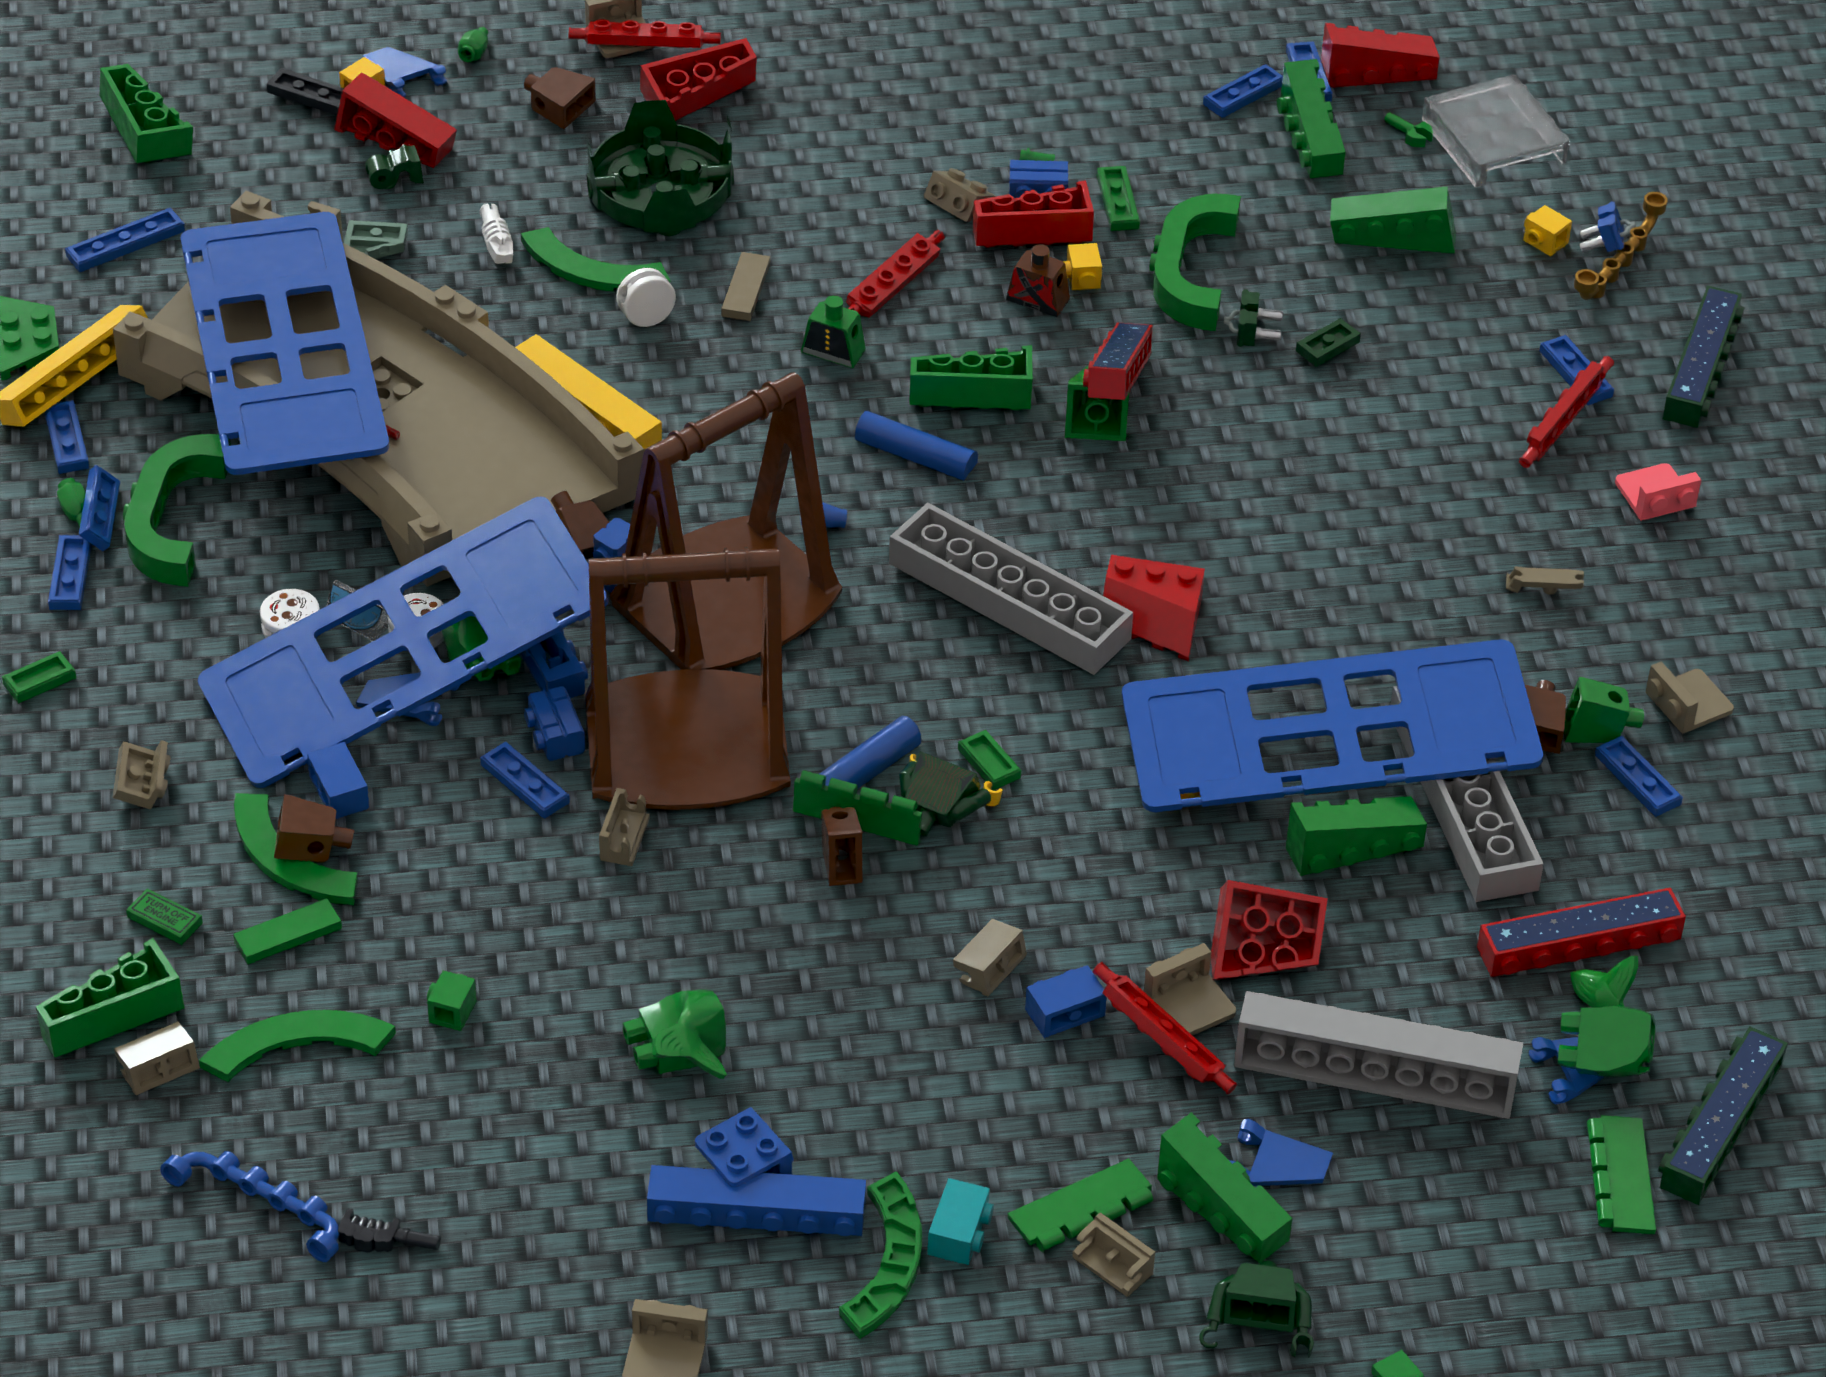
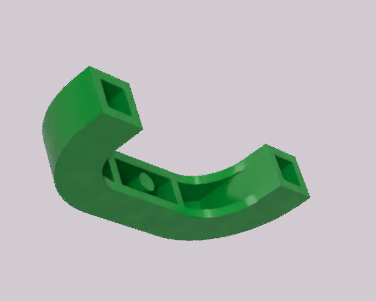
[1149,194,1241,331]
[123,434,231,587]

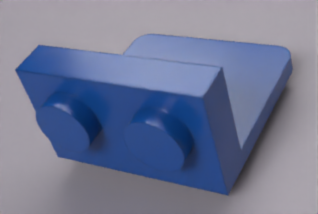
[695,1107,793,1187]

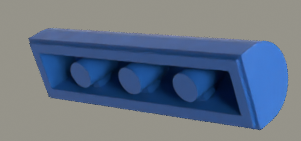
[855,411,978,481]
[819,716,921,789]

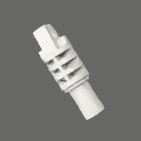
[479,203,513,264]

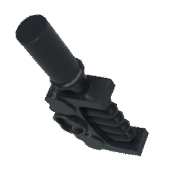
[338,1208,441,1253]

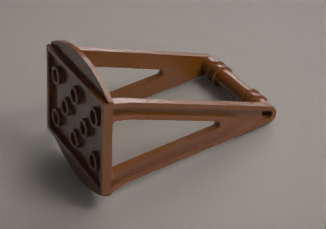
[610,372,842,670]
[585,547,791,810]

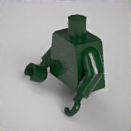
[1199,1260,1314,1358]

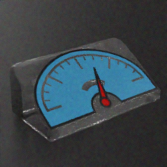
[326,580,388,641]

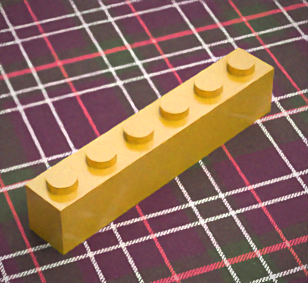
[0,305,148,427]
[515,334,662,450]

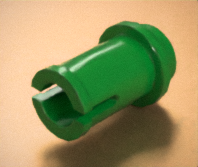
[1019,147,1055,161]

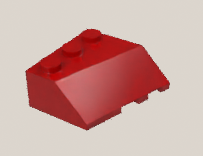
[1103,555,1205,662]
[1211,880,1328,980]

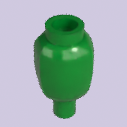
[457,27,488,62]
[57,478,86,527]

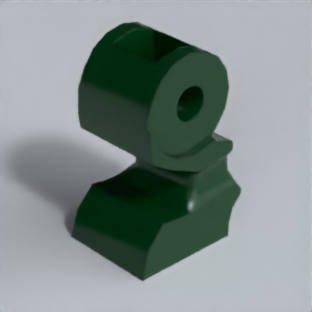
[365,144,424,189]

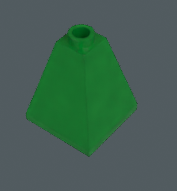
[1065,366,1129,441]

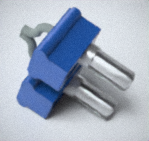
[1580,201,1636,252]

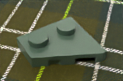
[344,220,408,259]

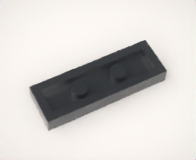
[266,68,344,115]

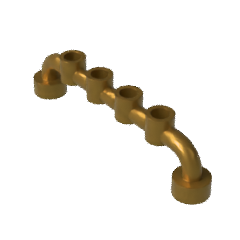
[1574,192,1668,300]

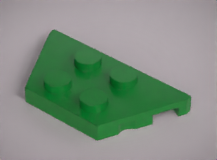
[0,296,59,380]

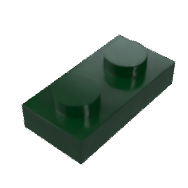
[1296,318,1361,367]

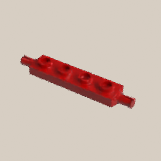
[568,19,721,48]
[846,230,945,318]
[1519,356,1614,468]
[1093,962,1237,1095]

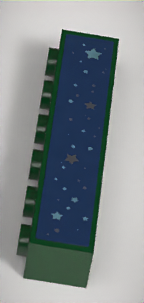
[1662,285,1745,428]
[1658,1026,1788,1205]

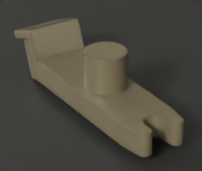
[1506,566,1584,595]

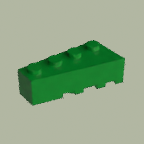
[1277,59,1346,178]
[99,64,193,163]
[1330,186,1456,254]
[909,345,1033,410]
[1286,796,1427,876]
[36,938,185,1058]
[1157,1112,1292,1263]

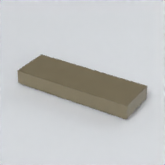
[721,252,770,321]

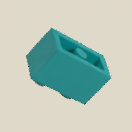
[927,1178,994,1265]

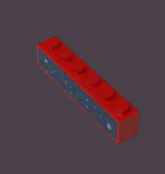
[1083,322,1153,400]
[1477,887,1686,977]

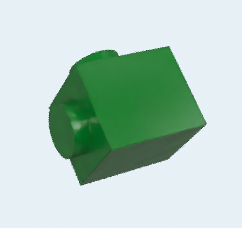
[427,970,477,1031]

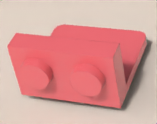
[1615,463,1701,521]

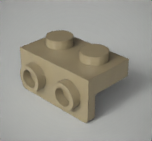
[924,168,996,222]
[113,740,171,810]

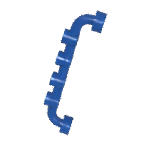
[160,1151,339,1262]

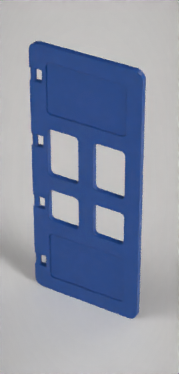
[180,212,390,475]
[198,496,608,788]
[1122,639,1543,812]

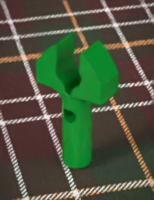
[1384,112,1433,147]

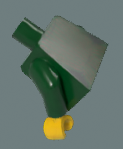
[899,751,1003,836]

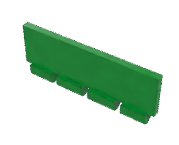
[793,770,922,846]
[1587,1115,1656,1234]
[1008,1158,1153,1252]

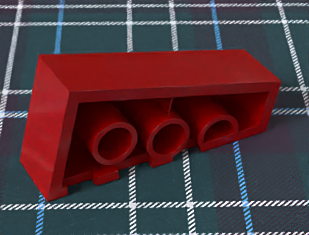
[1321,23,1440,88]
[640,38,757,121]
[334,72,457,168]
[973,180,1094,247]

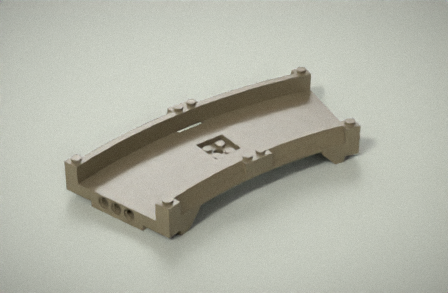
[113,191,644,587]

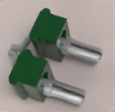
[1224,289,1283,347]

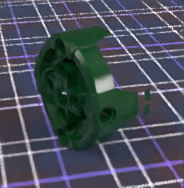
[587,100,734,236]

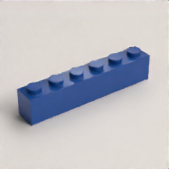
[647,1165,866,1236]

